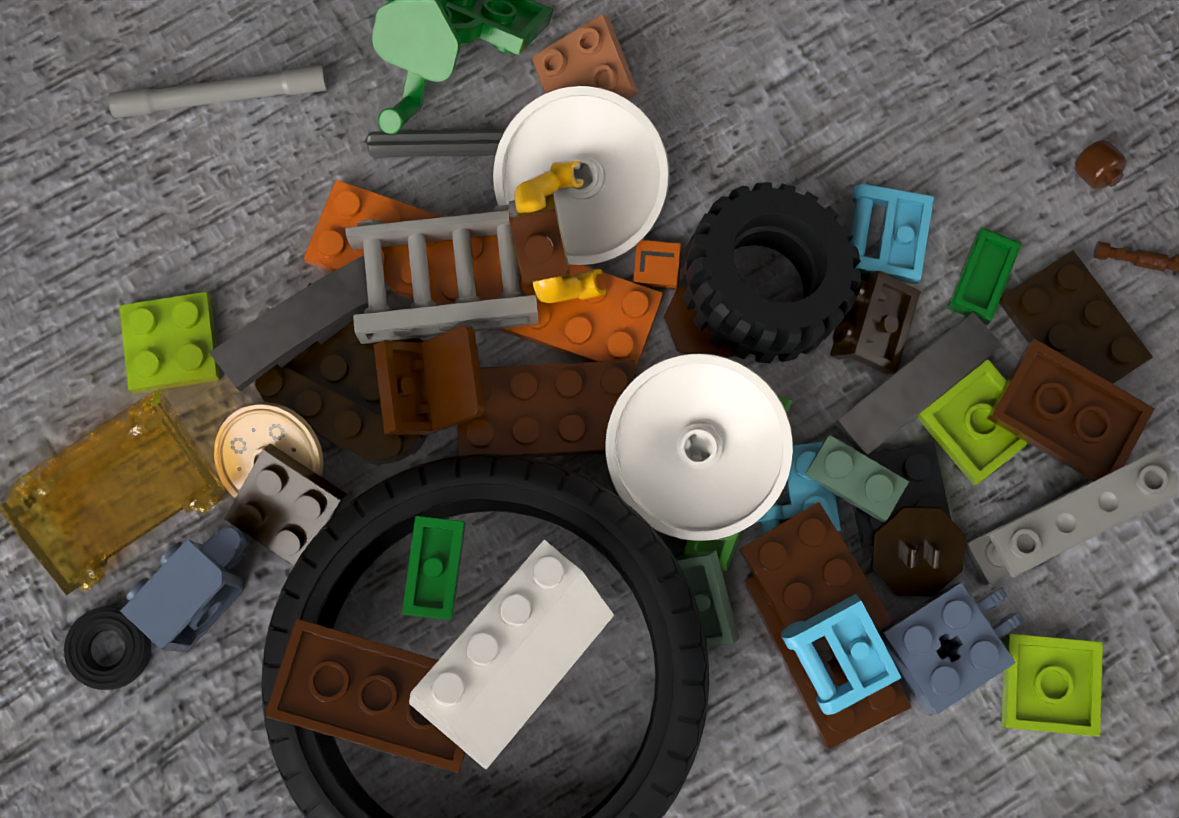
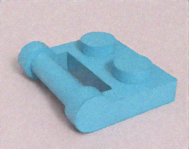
[849,184,934,284]
[781,594,902,715]

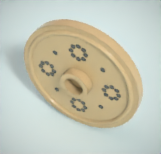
[214,402,323,498]

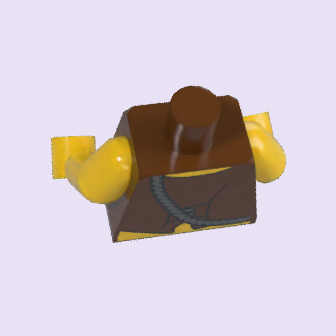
[509,160,607,303]

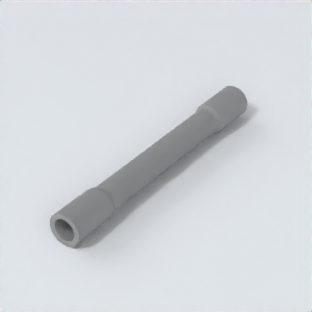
[108,65,328,118]

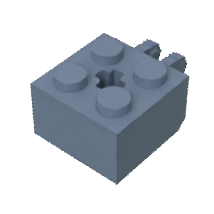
[120,526,251,653]
[878,582,1024,714]

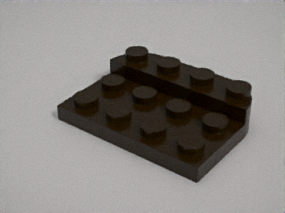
[255,283,428,466]

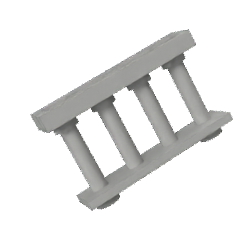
[345,205,539,344]
[965,449,1179,585]

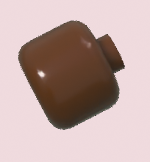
[1074,140,1126,189]

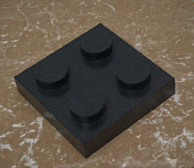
[852,442,951,548]

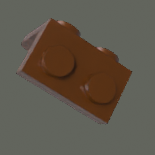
[374,325,485,435]

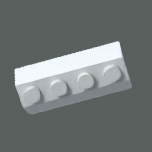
[409,540,614,770]

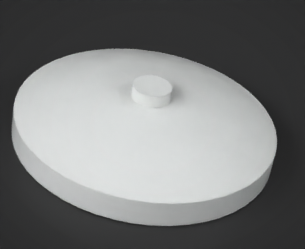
[493,86,670,265]
[605,353,793,541]

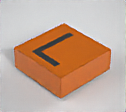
[633,240,681,290]

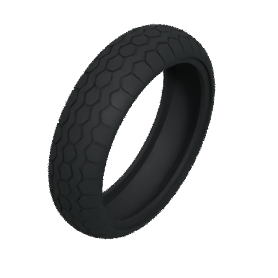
[261,454,709,818]

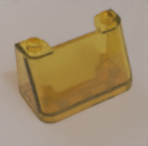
[0,389,224,596]

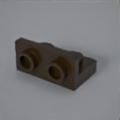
[830,271,921,374]

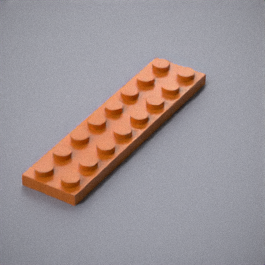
[304,180,663,369]

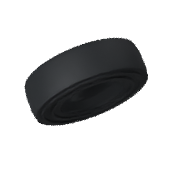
[64,606,151,690]

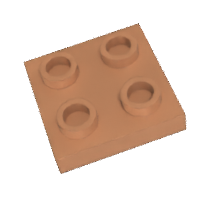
[532,14,638,100]

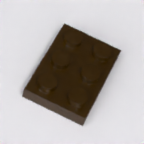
[999,250,1153,384]

